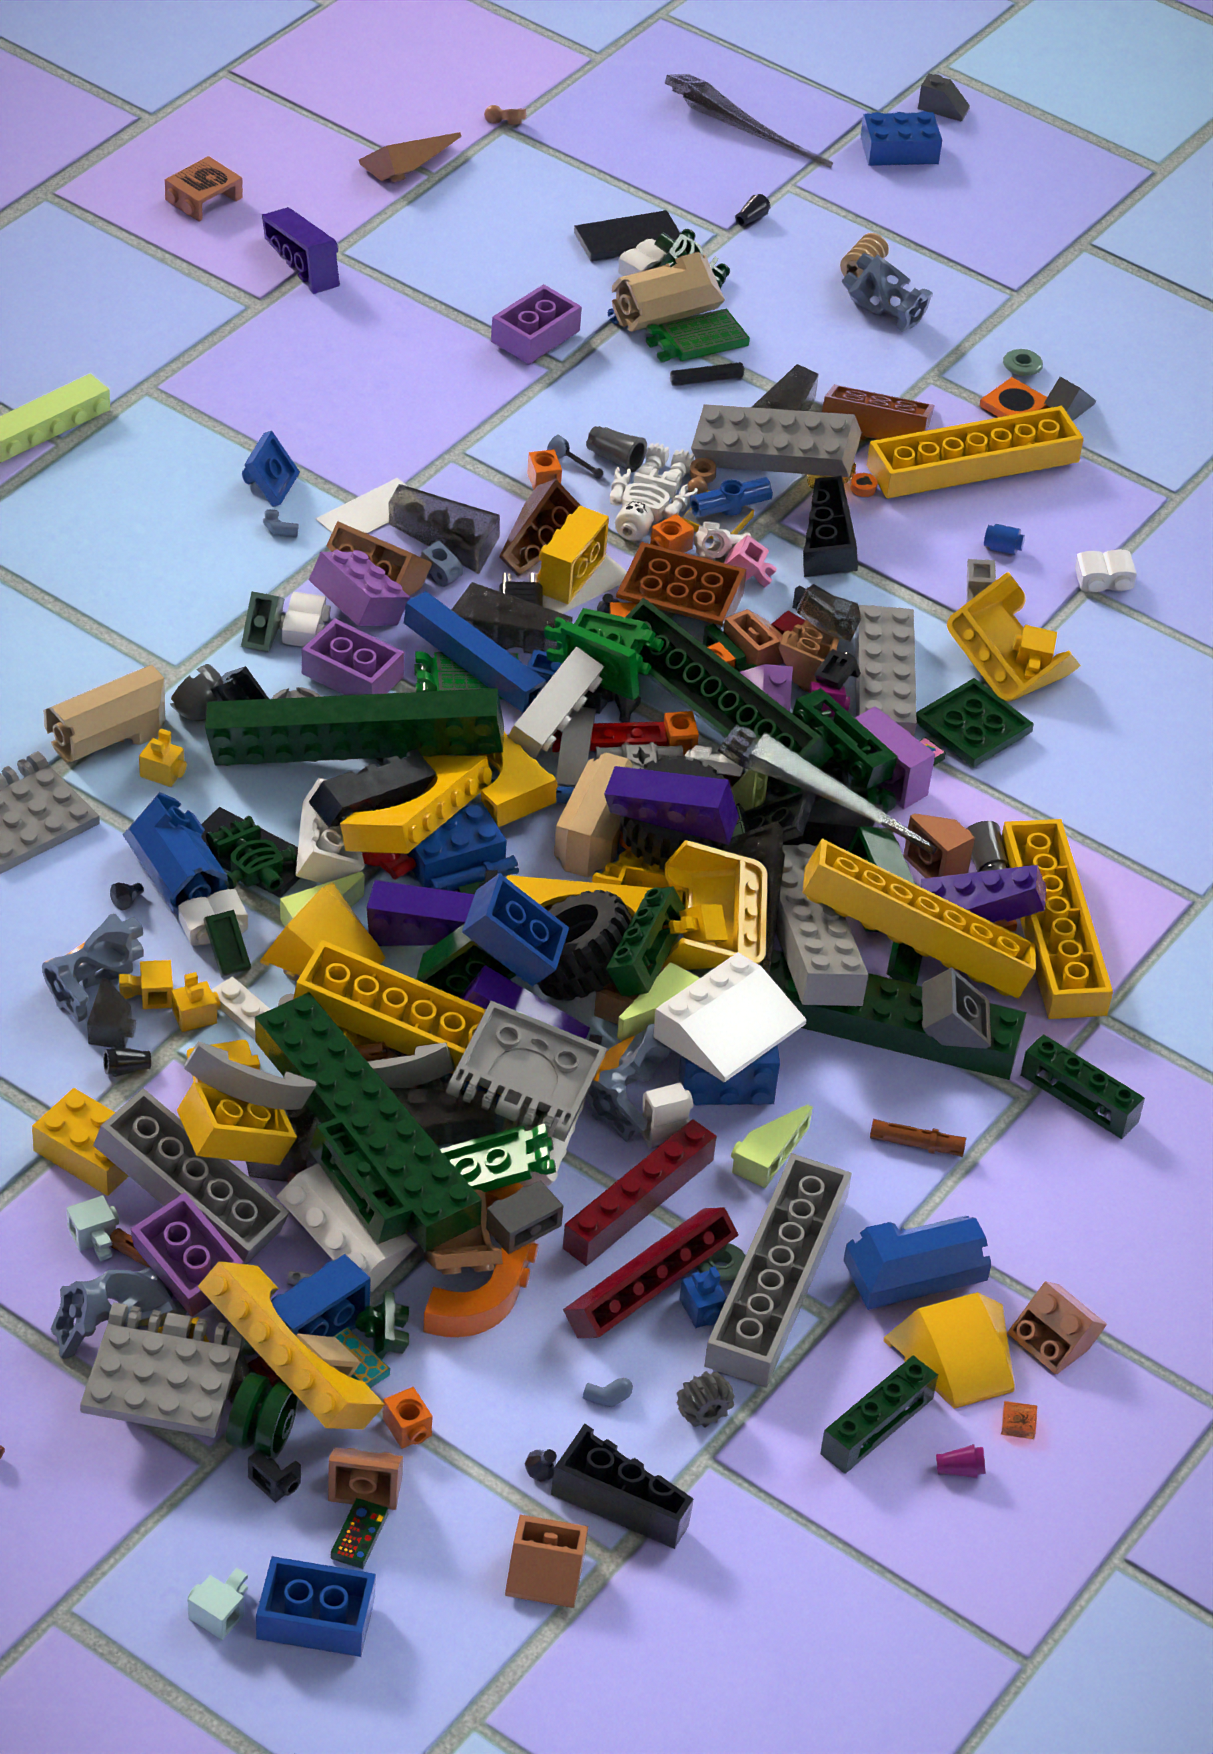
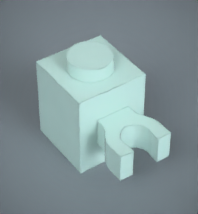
[66,1195,120,1261]
[187,1568,248,1640]

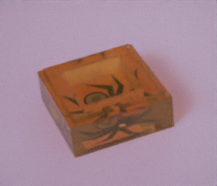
[1001,1401,1037,1439]

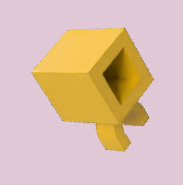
[1012,625,1057,680]
[139,729,187,787]
[669,904,728,947]
[119,960,173,1010]
[171,972,221,1032]

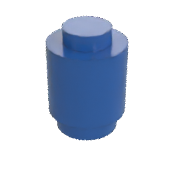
[984,524,1025,555]

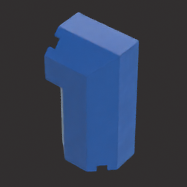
[122,792,227,914]
[843,1215,991,1310]

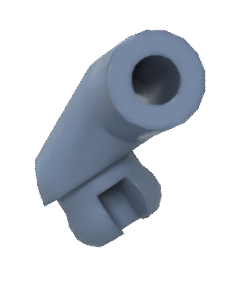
[263,509,299,537]
[582,1378,633,1407]

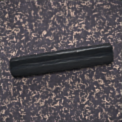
[669,362,745,386]

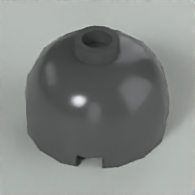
[170,664,222,721]

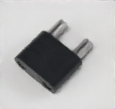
[499,572,543,616]

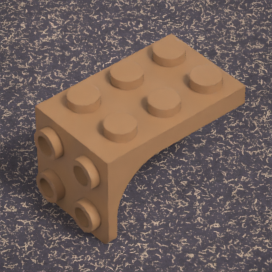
[423,1189,503,1275]

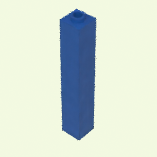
[403,591,546,713]

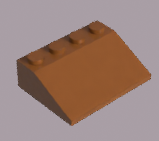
[822,384,935,440]
[616,542,747,626]

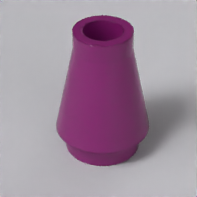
[936,1444,986,1478]

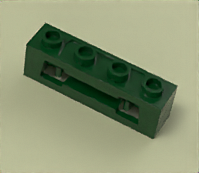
[792,688,898,789]
[606,886,685,997]
[1020,1034,1145,1139]
[309,1116,413,1244]
[820,1355,938,1474]

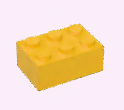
[537,506,609,605]
[177,1082,297,1165]
[32,1088,129,1196]

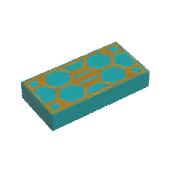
[333,1327,390,1388]

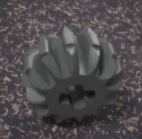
[676,1371,735,1428]

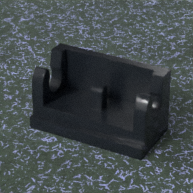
[210,666,269,701]

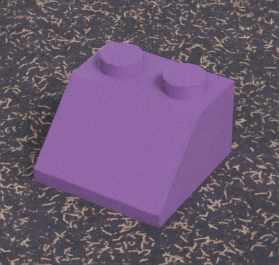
[740,664,793,712]

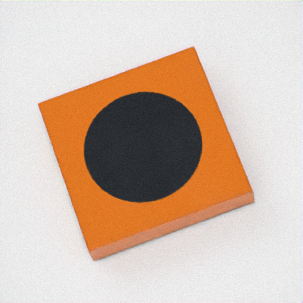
[979,377,1049,417]

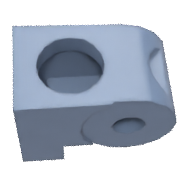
[420,541,463,587]

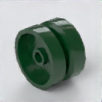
[226,1372,299,1459]

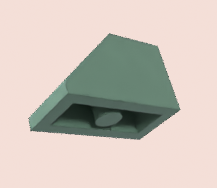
[241,591,285,652]

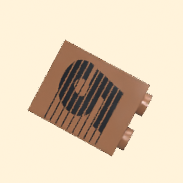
[165,156,243,221]

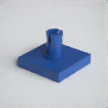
[242,430,300,507]

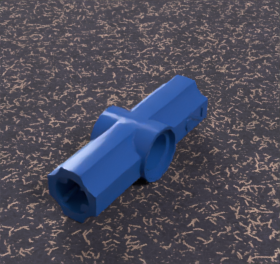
[690,477,773,518]

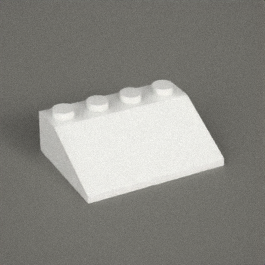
[653,952,806,1082]

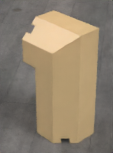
[612,252,725,332]
[43,665,166,763]
[554,753,633,877]

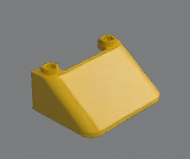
[947,572,1081,701]
[662,840,768,970]

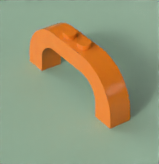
[423,1182,539,1337]

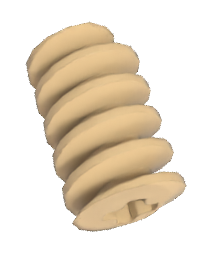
[840,233,889,278]

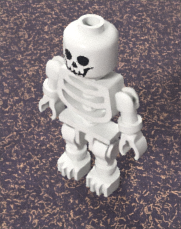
[609,443,698,541]

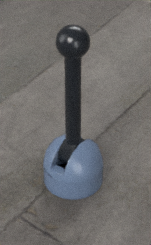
[547,435,604,479]

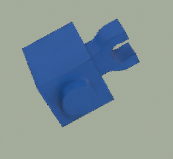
[679,1266,727,1329]

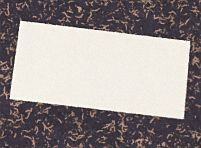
[315,478,428,533]
[543,554,627,619]

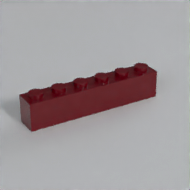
[562,1119,717,1267]
[563,1207,739,1338]

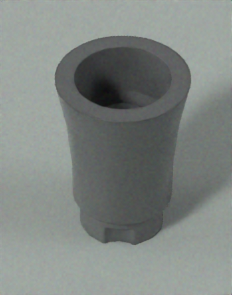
[586,426,647,473]
[966,821,1009,872]

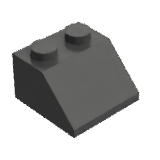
[921,967,991,1049]

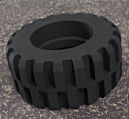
[620,756,734,870]
[537,890,633,1001]

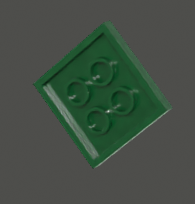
[916,678,1034,768]

